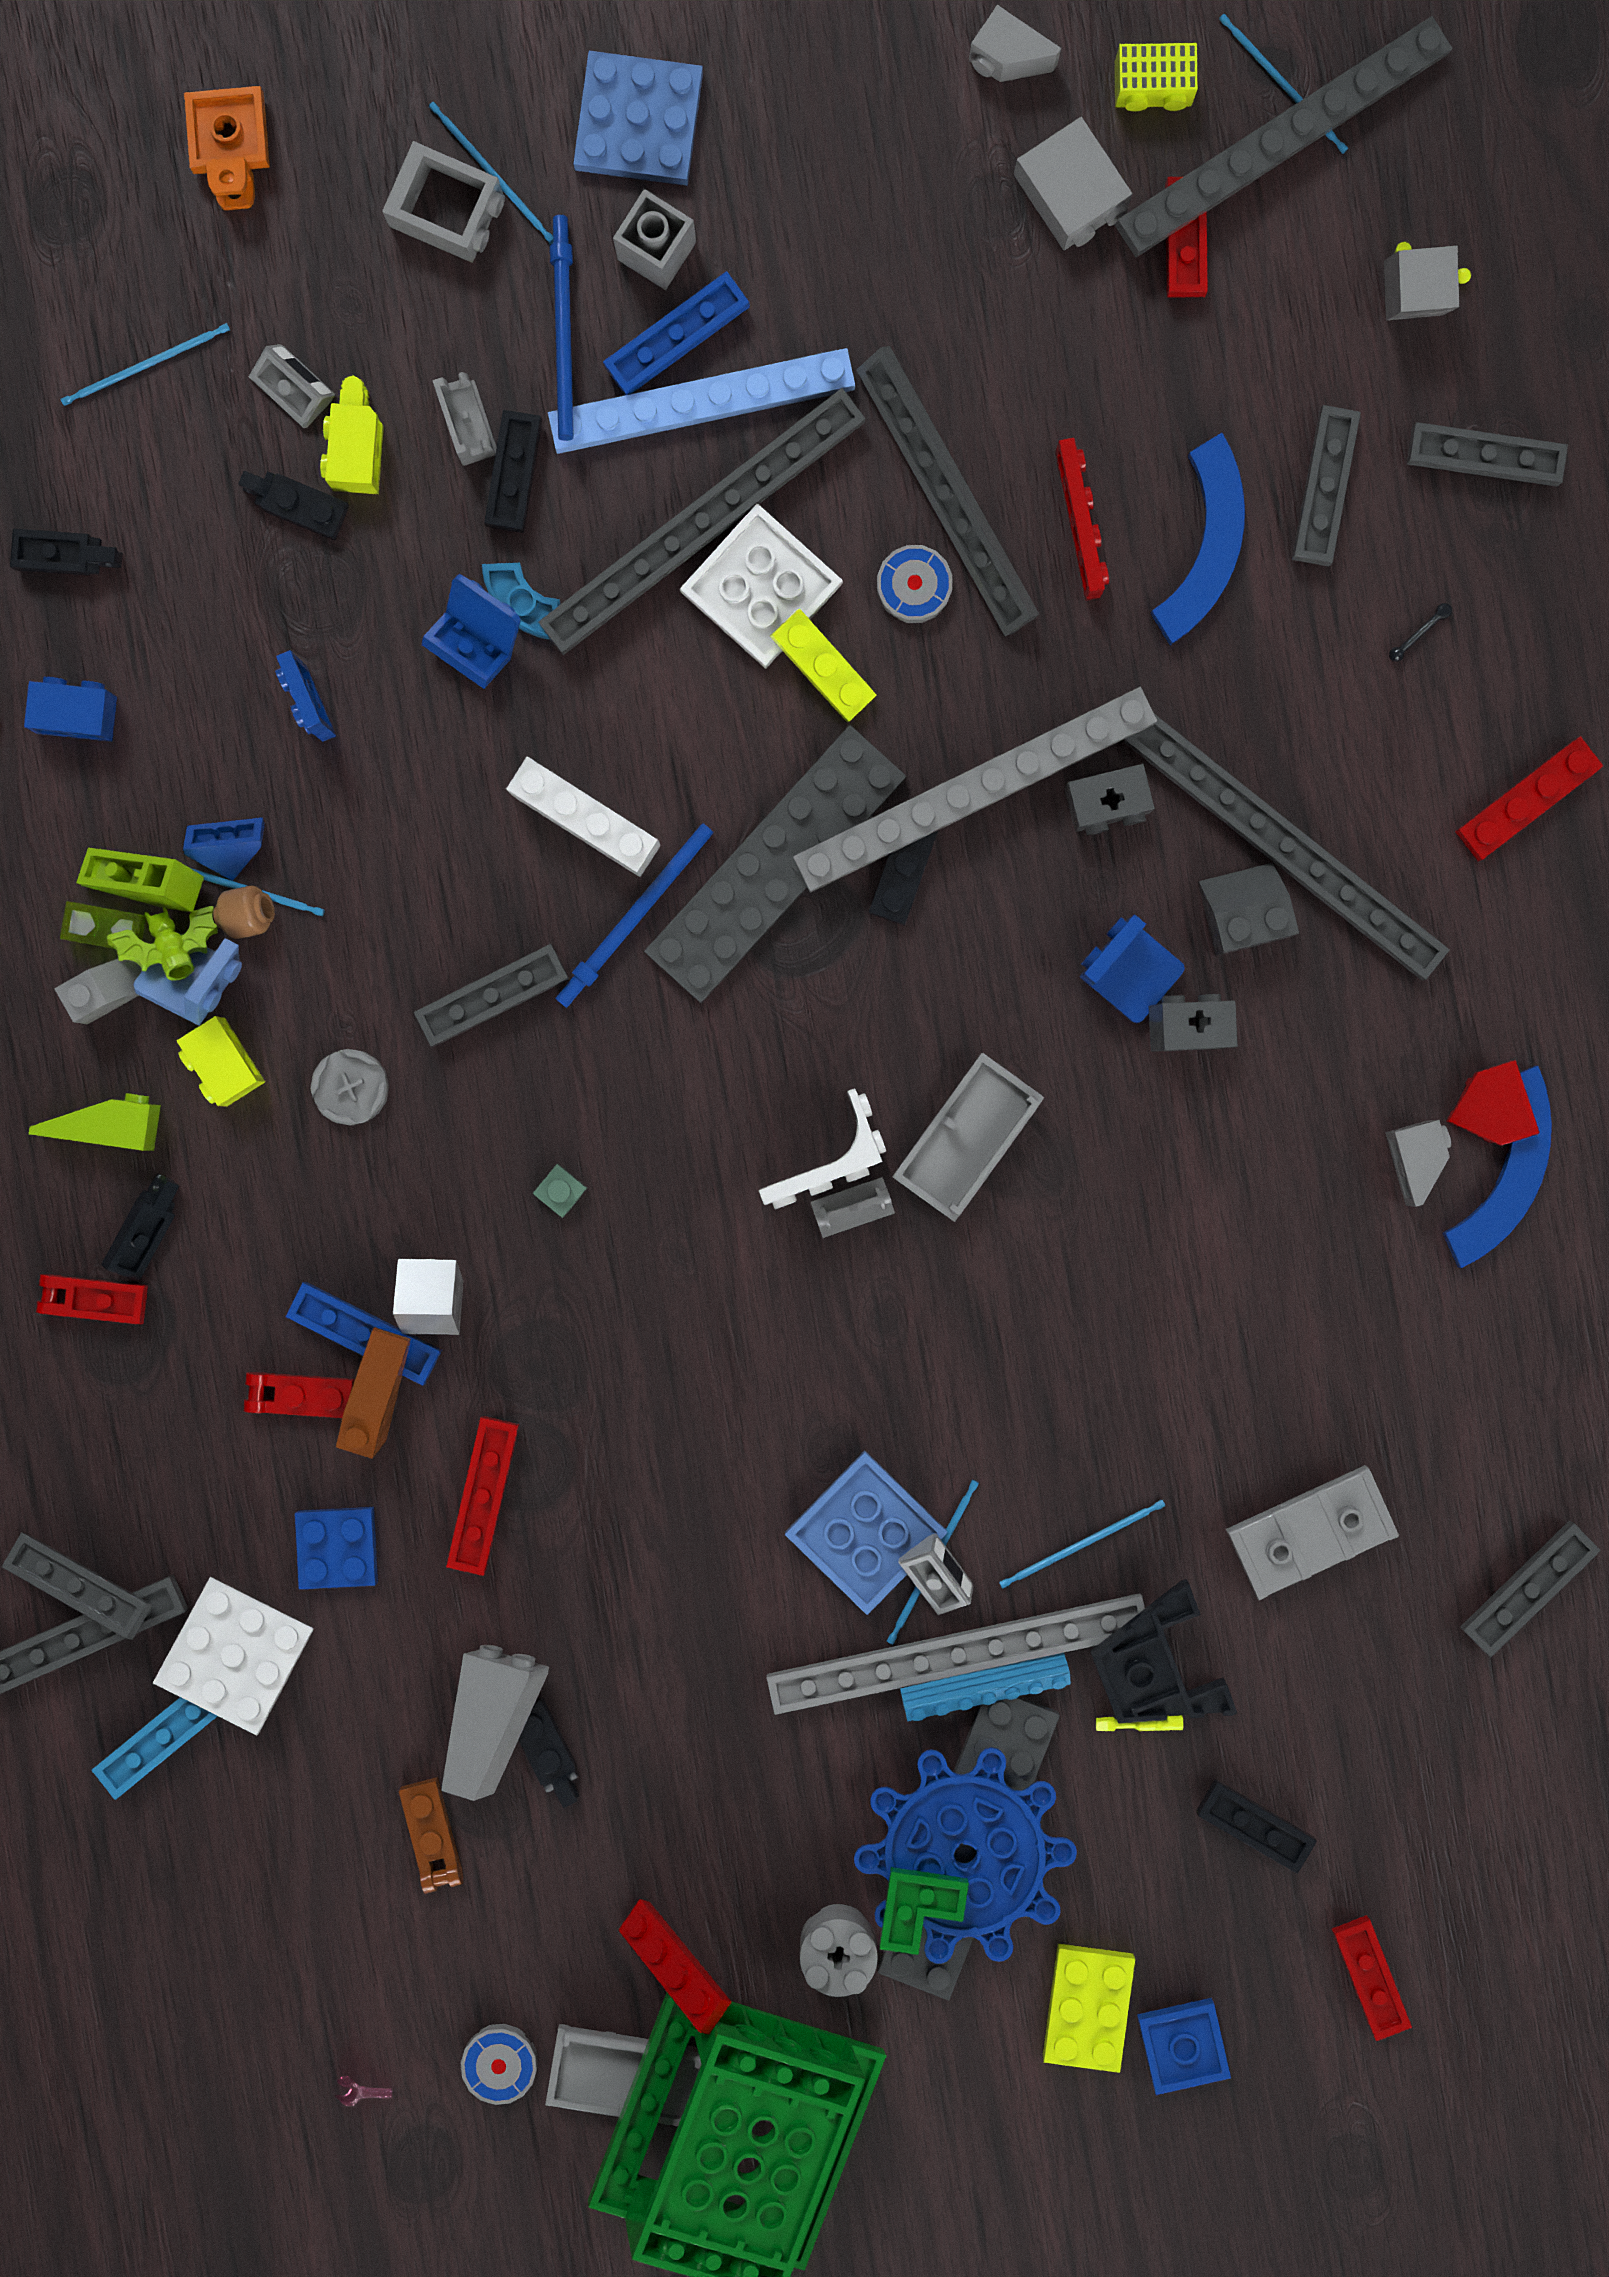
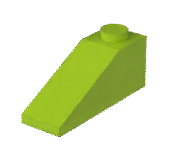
[76,848,204,912]
[29,1093,161,1151]

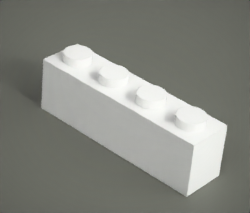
[506,757,661,877]

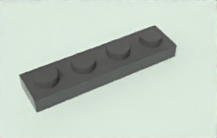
[1292,405,1361,567]
[1407,422,1568,487]
[414,944,569,1047]
[1460,1521,1601,1658]
[2,1532,152,1640]

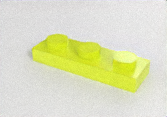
[770,608,877,722]

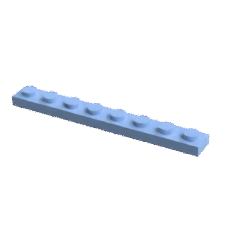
[548,348,855,454]

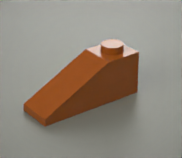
[336,1327,411,1459]

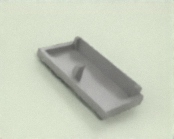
[892,1053,1044,1222]
[1226,1465,1399,1601]
[545,2024,702,2126]

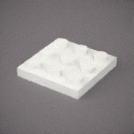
[680,504,843,669]
[153,1577,314,1735]

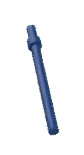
[550,215,574,441]
[555,823,714,1008]

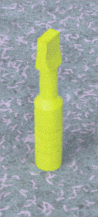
[1096,1715,1183,1731]

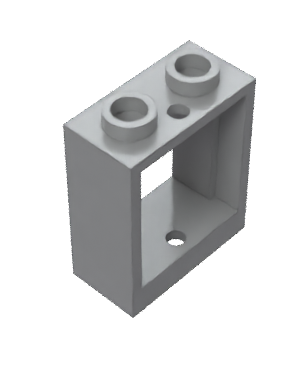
[382,141,505,263]

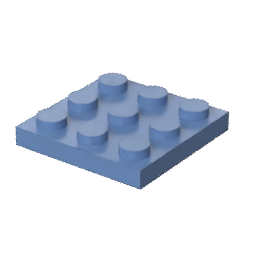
[573,51,703,186]
[785,1450,948,1615]

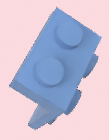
[133,932,242,1026]

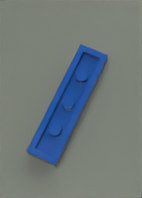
[603,271,750,395]
[286,1282,442,1386]

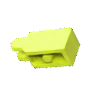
[320,375,384,494]

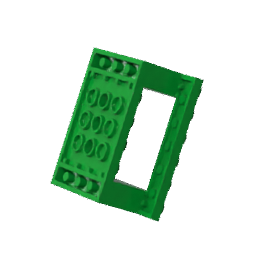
[588,1993,886,2277]

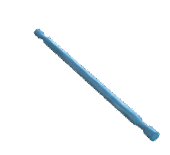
[1219,14,1348,154]
[429,102,553,244]
[60,323,230,406]
[149,855,325,917]
[887,1479,979,1645]
[999,1500,1165,1589]

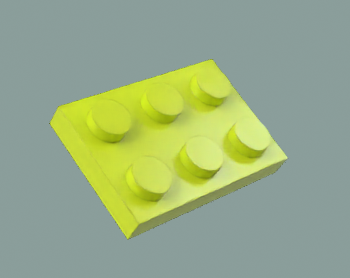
[1043,1944,1135,2073]

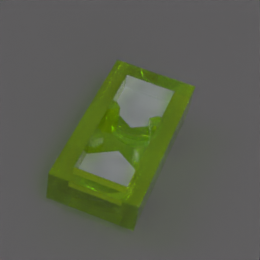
[60,901,146,949]

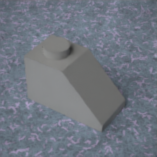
[969,5,1061,82]
[54,959,142,1025]
[1385,1120,1451,1207]

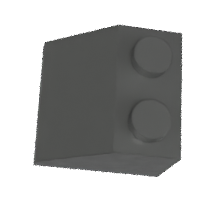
[1198,863,1299,956]

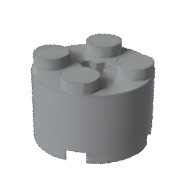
[800,1904,878,1997]

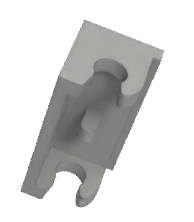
[432,372,497,466]

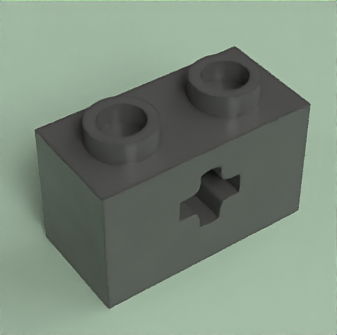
[1064,764,1155,836]
[1148,994,1238,1052]

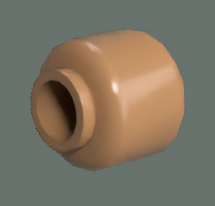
[213,885,275,939]

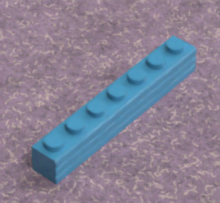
[900,1653,1071,1721]

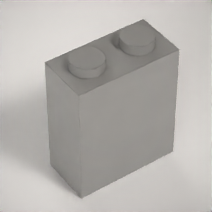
[1014,116,1133,251]

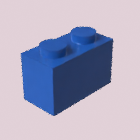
[24,677,117,742]

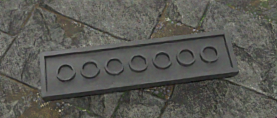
[644,725,907,1004]
[877,1696,1060,2001]

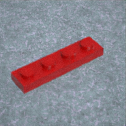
[1055,437,1109,601]
[1455,736,1604,861]
[446,1416,520,1576]
[618,1899,732,2035]

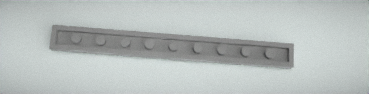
[793,687,1157,893]
[767,1593,1145,1715]

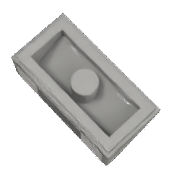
[248,344,335,428]
[898,1533,973,1615]

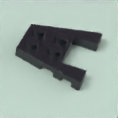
[1090,1579,1238,1723]

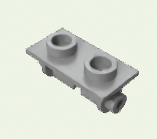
[811,1177,895,1238]

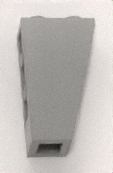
[441,1645,549,1801]

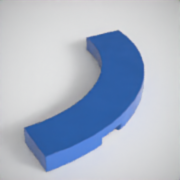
[1150,433,1245,646]
[1442,1065,1552,1268]

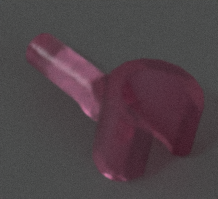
[335,2076,392,2106]

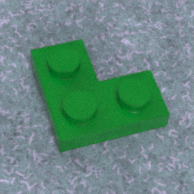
[879,1867,969,1955]

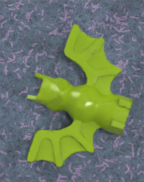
[107,906,218,981]

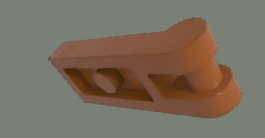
[399,1777,463,1894]

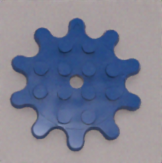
[854,1747,1077,1964]

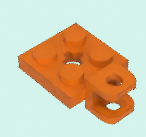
[184,86,270,211]

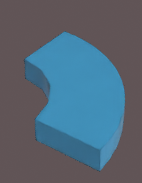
[482,563,561,639]

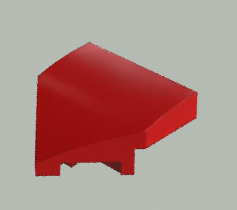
[1447,1060,1540,1145]

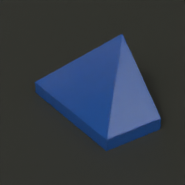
[183,817,265,881]

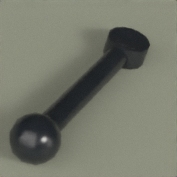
[1389,603,1452,662]

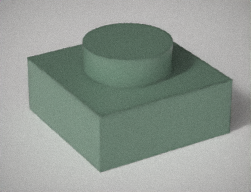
[533,1164,587,1218]

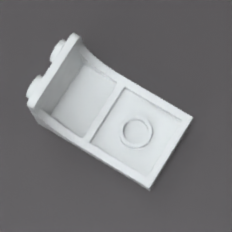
[759,1088,886,1209]

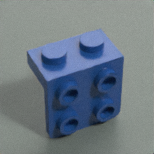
[422,574,521,689]
[1079,914,1185,1023]

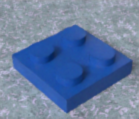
[275,650,336,742]
[295,1507,378,1589]
[1137,1998,1231,2095]

